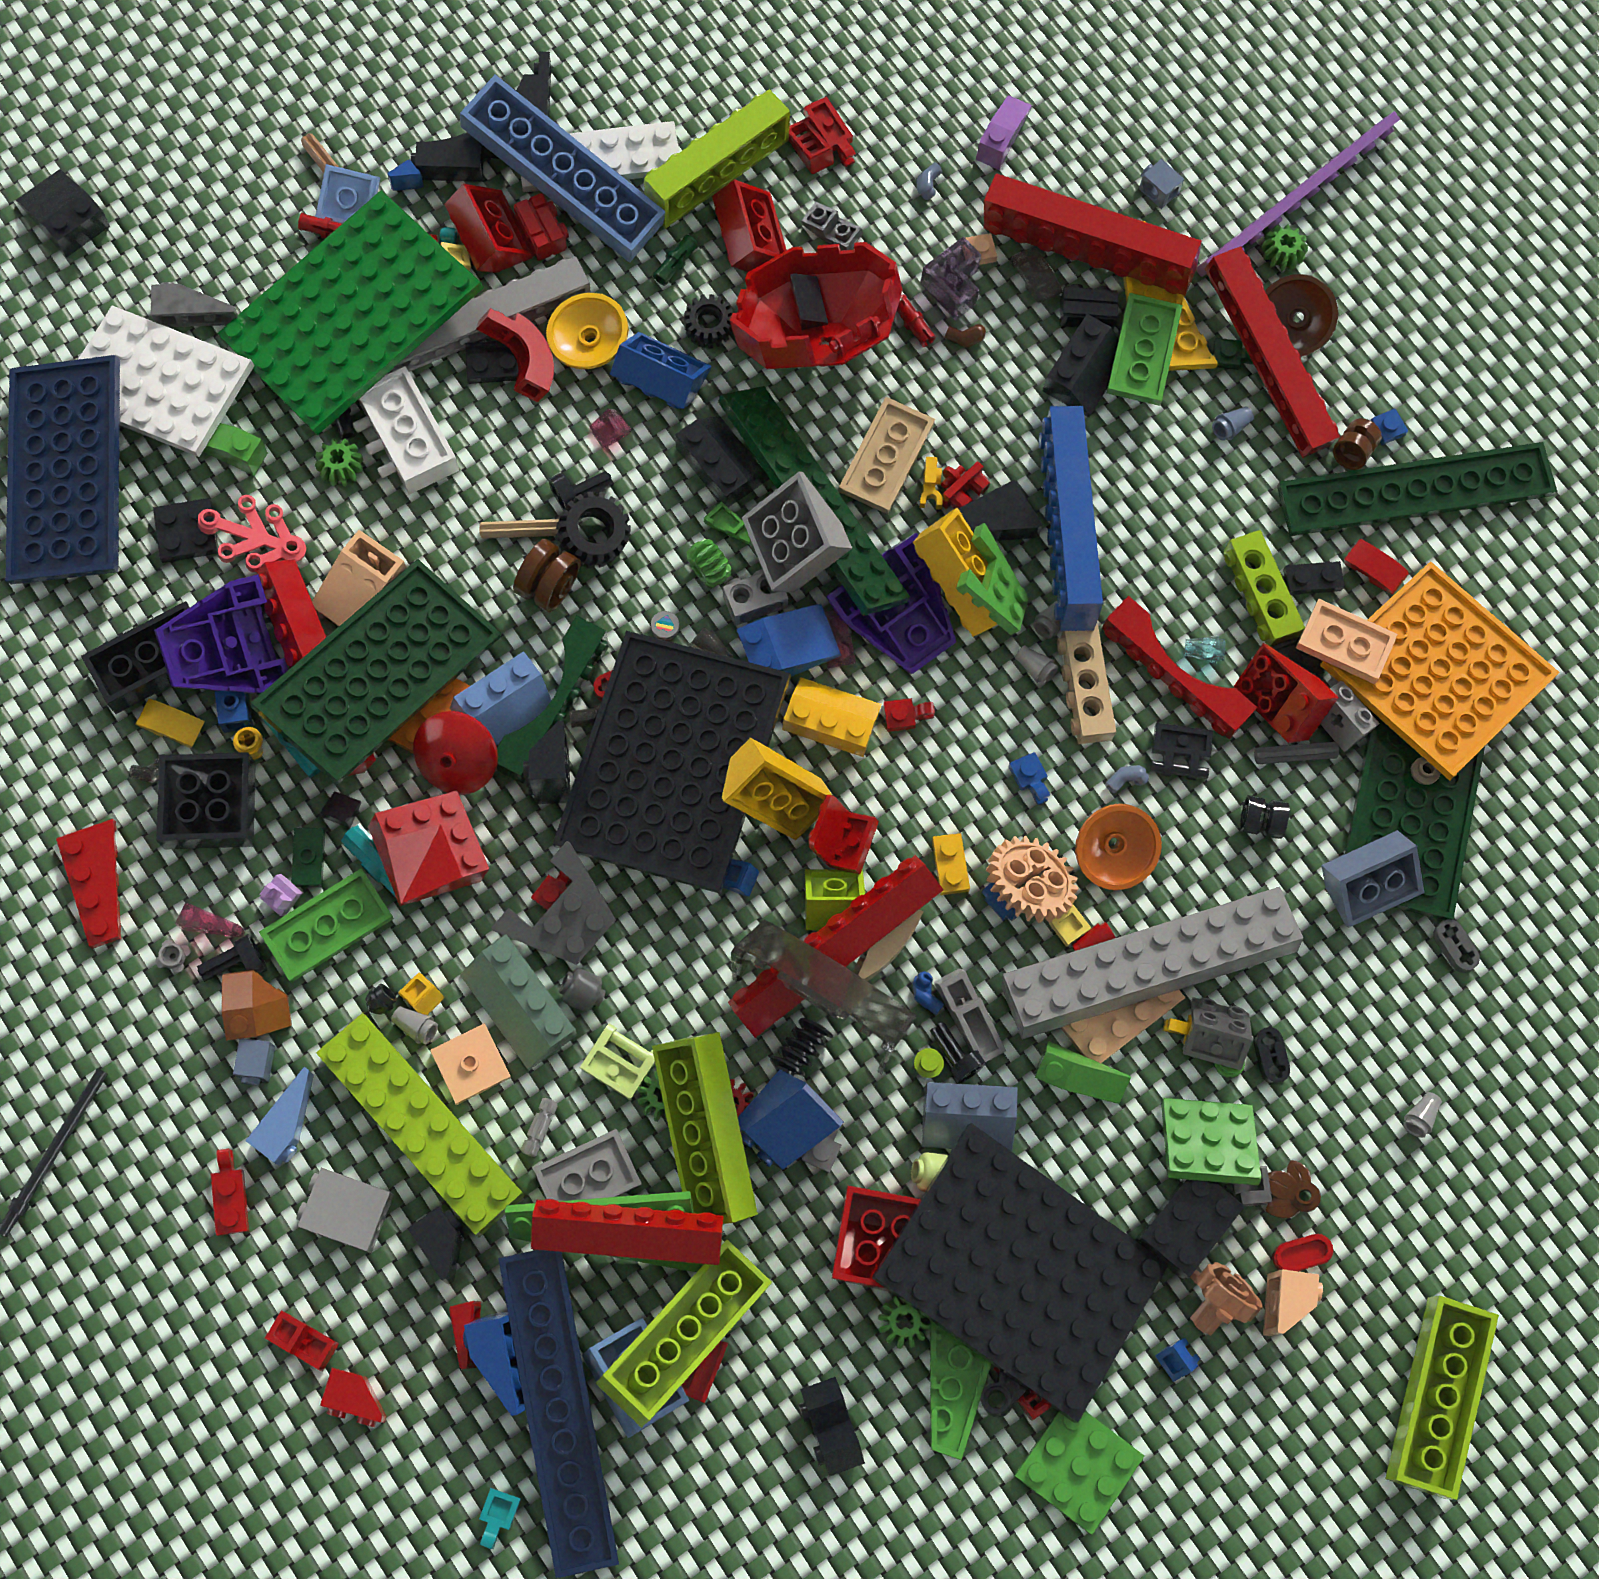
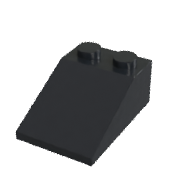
[16,169,110,258]

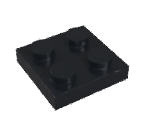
[153,498,218,563]

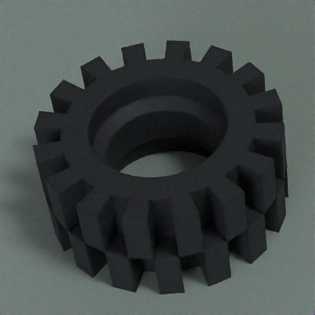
[684,294,733,349]

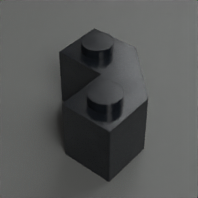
[798,1377,865,1477]

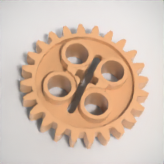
[986,836,1079,923]

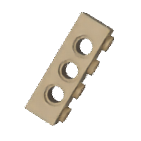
[1057,625,1116,744]

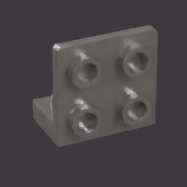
[1183,997,1252,1070]

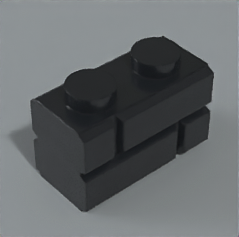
[1060,284,1118,330]

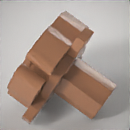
[1190,1262,1263,1336]

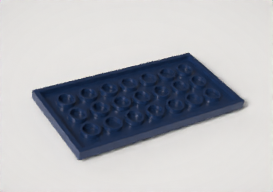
[5,355,120,585]

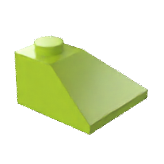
[805,869,865,932]

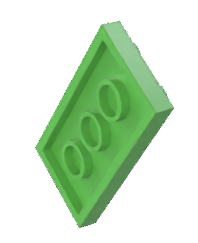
[1106,293,1183,406]
[259,868,394,983]

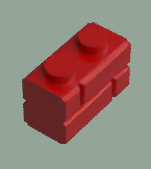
[514,193,569,261]

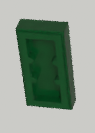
[291,828,325,887]

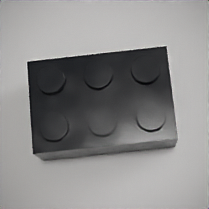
[1135,1179,1245,1280]

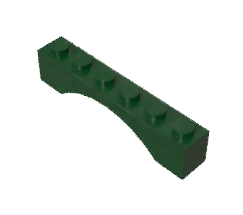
[496,615,609,784]

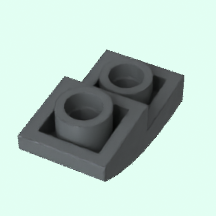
[801,201,863,251]

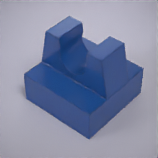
[1155,1338,1200,1382]

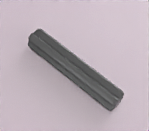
[1254,742,1339,764]

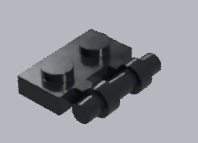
[1150,723,1213,780]

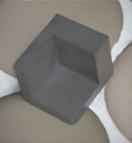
[1232,1165,1272,1207]

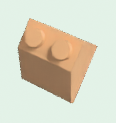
[1263,1269,1323,1336]

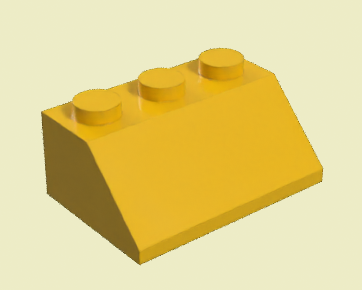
[782,677,882,757]

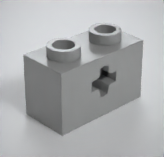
[1320,681,1380,752]

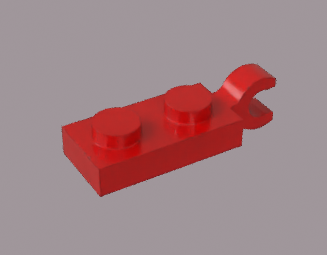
[803,96,856,167]
[211,1148,249,1236]

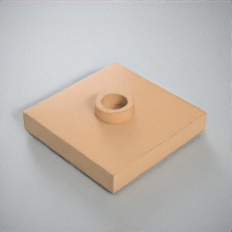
[430,1023,511,1105]

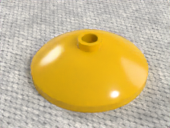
[546,293,629,369]

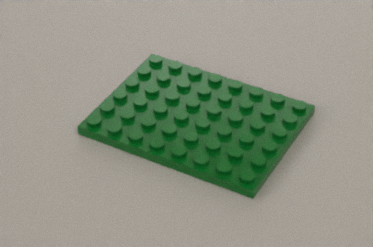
[217,190,484,436]

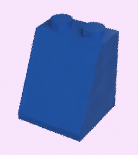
[738,1070,844,1170]

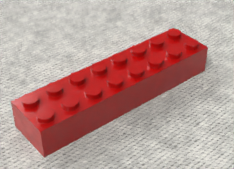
[984,173,1202,296]

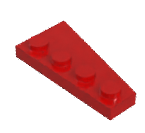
[56,819,121,949]

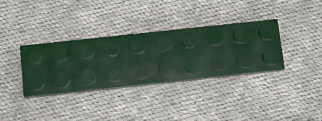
[718,386,910,616]
[1277,442,1558,536]

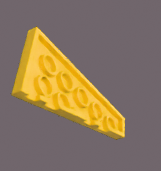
[1123,221,1218,371]

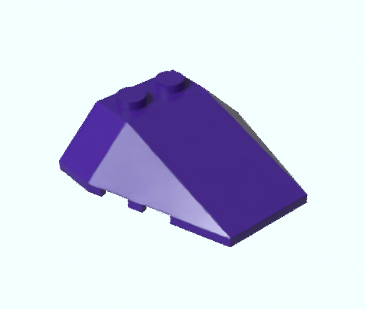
[826,533,956,674]
[154,574,288,693]

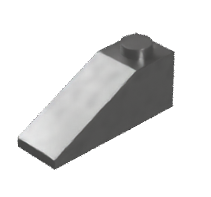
[151,282,238,327]

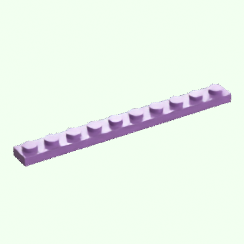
[1196,111,1401,277]

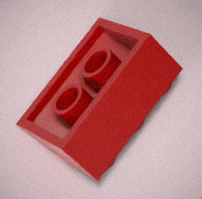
[712,179,787,272]
[444,184,535,273]

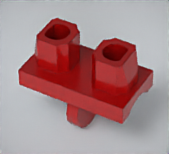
[941,461,990,510]

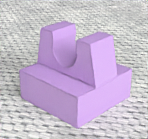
[259,874,302,916]

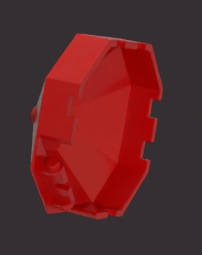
[730,242,903,369]

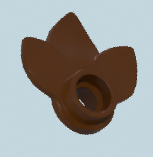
[1265,1160,1321,1219]

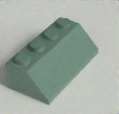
[460,934,578,1071]

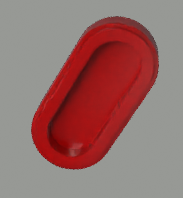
[1272,1234,1333,1271]

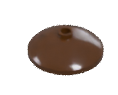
[1265,274,1339,357]

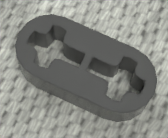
[1433,919,1480,973]

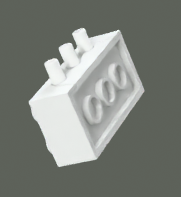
[353,366,459,495]

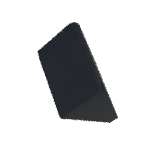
[320,791,362,828]

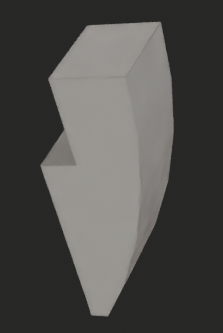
[934,969,1006,1062]

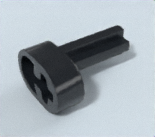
[548,471,614,510]
[197,934,267,982]
[930,1022,986,1084]

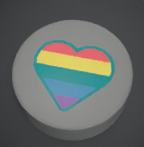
[651,611,679,641]

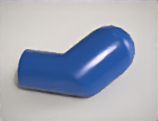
[913,971,944,1015]

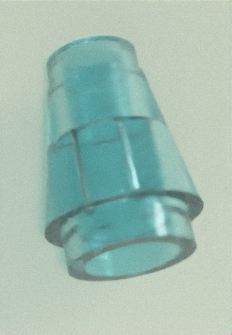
[1184,635,1226,664]

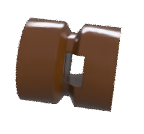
[1333,418,1382,470]

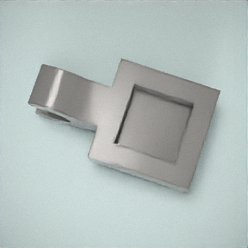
[802,1127,842,1173]

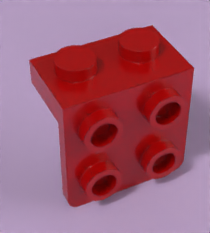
[809,795,879,874]

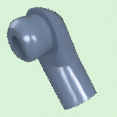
[916,162,942,200]

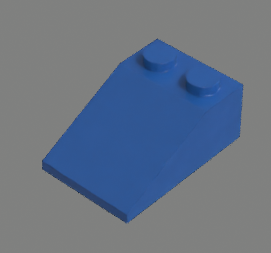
[737,603,842,677]
[463,1311,525,1416]

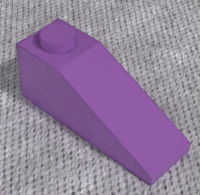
[976,95,1032,170]

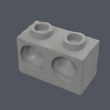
[723,569,788,626]

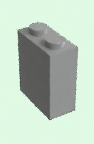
[296,1167,394,1254]

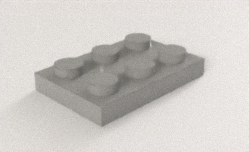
[533,1129,642,1201]

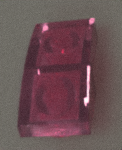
[825,609,856,669]

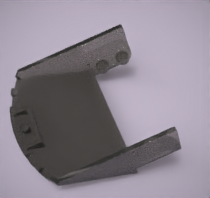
[731,919,917,1075]

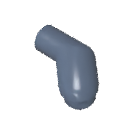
[1105,765,1149,793]

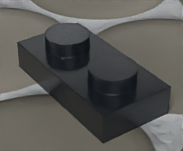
[1283,561,1345,595]

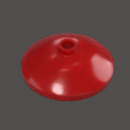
[413,711,498,795]

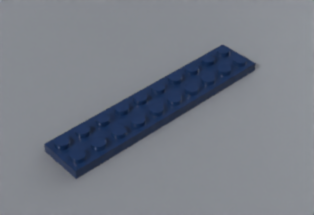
[498,1250,619,1579]

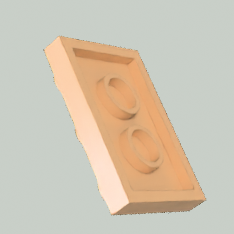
[1296,599,1398,684]

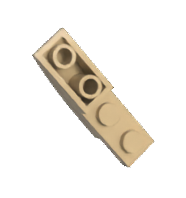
[853,910,924,985]

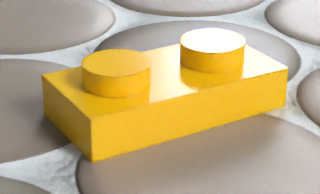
[932,833,970,895]

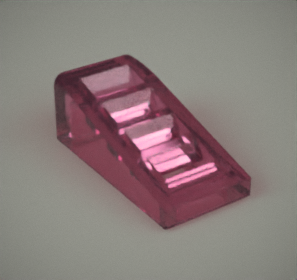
[175,903,245,937]

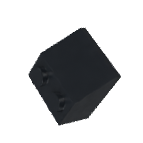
[407,1207,463,1285]

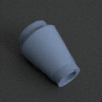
[1212,406,1254,440]

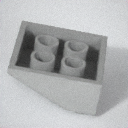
[742,471,852,593]

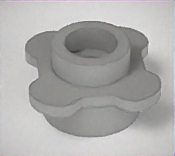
[155,940,191,973]

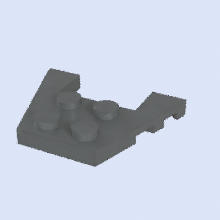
[491,841,616,965]

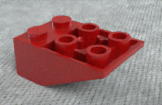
[1233,643,1339,743]

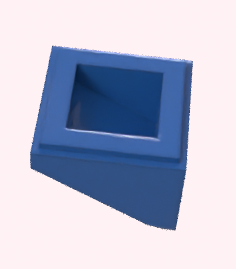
[387,159,424,191]
[723,859,759,897]

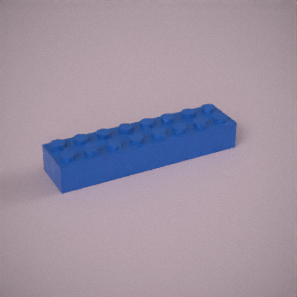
[1039,406,1103,631]

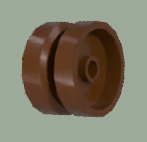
[513,539,581,613]

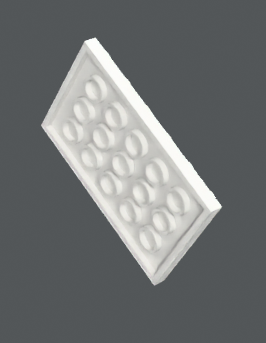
[79,306,255,457]

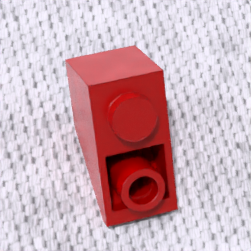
[320,1368,387,1427]

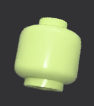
[911,1152,948,1192]

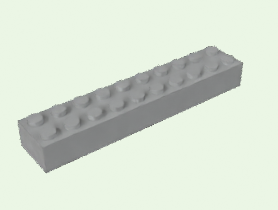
[1001,887,1303,1040]

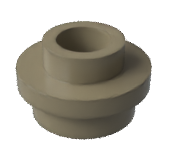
[1411,757,1441,785]

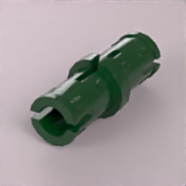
[652,235,699,286]

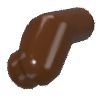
[944,324,986,348]

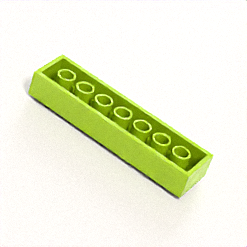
[316,1012,525,1238]

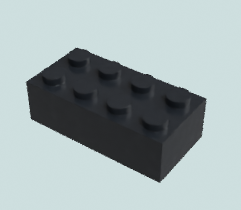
[81,601,190,714]

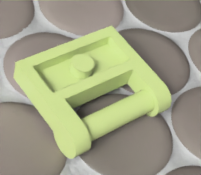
[580,1023,655,1101]

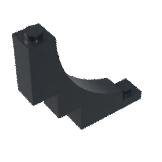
[411,51,552,182]

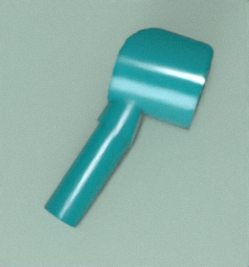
[439,227,457,244]

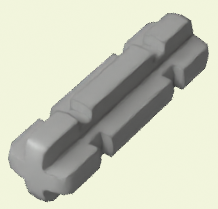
[521,1098,558,1157]

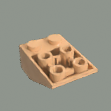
[312,530,406,626]

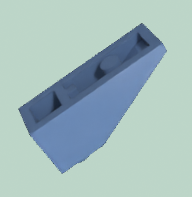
[245,1067,314,1166]

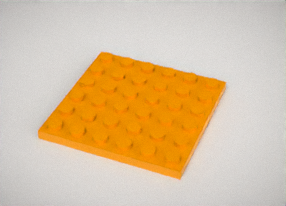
[1320,561,1560,781]

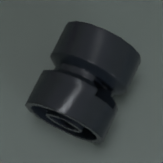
[1240,795,1290,839]

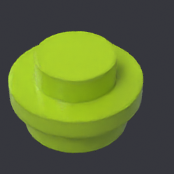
[914,1048,944,1078]

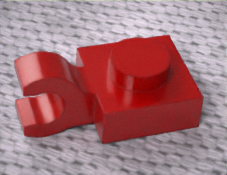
[883,698,935,732]
[531,871,572,911]

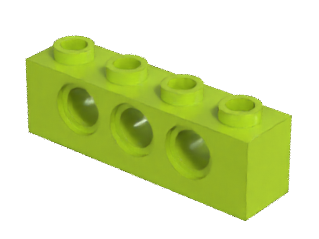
[1224,530,1305,647]

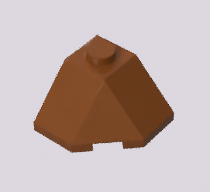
[222,970,292,1041]

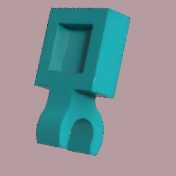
[479,1488,521,1549]

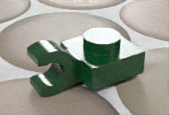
[1213,338,1254,370]

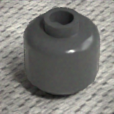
[559,968,606,1012]

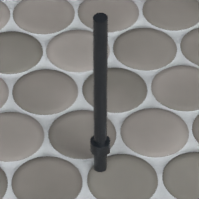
[0,1068,108,1237]

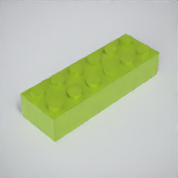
[644,89,790,229]
[652,1032,758,1224]
[595,1239,772,1428]
[1385,1295,1499,1500]

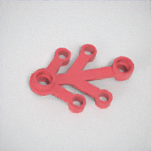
[198,495,306,572]

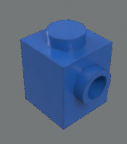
[215,691,253,733]

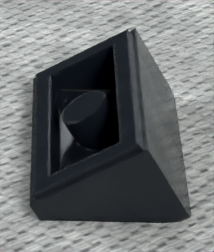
[790,273,828,330]

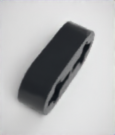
[1254,1027,1290,1085]

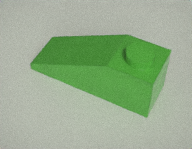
[203,423,268,476]
[1035,1041,1131,1104]

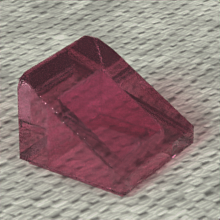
[589,408,632,448]

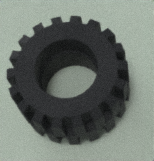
[556,492,631,569]

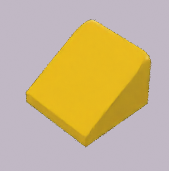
[398,972,444,1015]

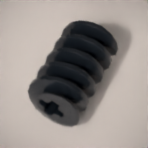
[770,1018,833,1077]

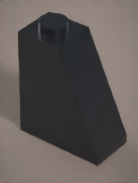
[959,480,1043,541]

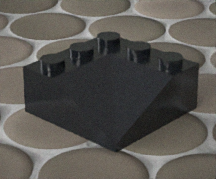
[156,752,256,850]

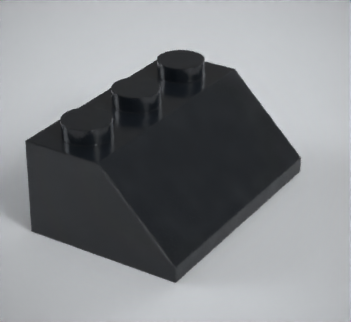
[1042,314,1119,418]
[675,416,770,508]
[523,721,570,804]

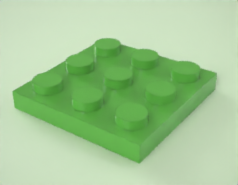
[1161,1098,1261,1185]
[1014,1411,1145,1535]

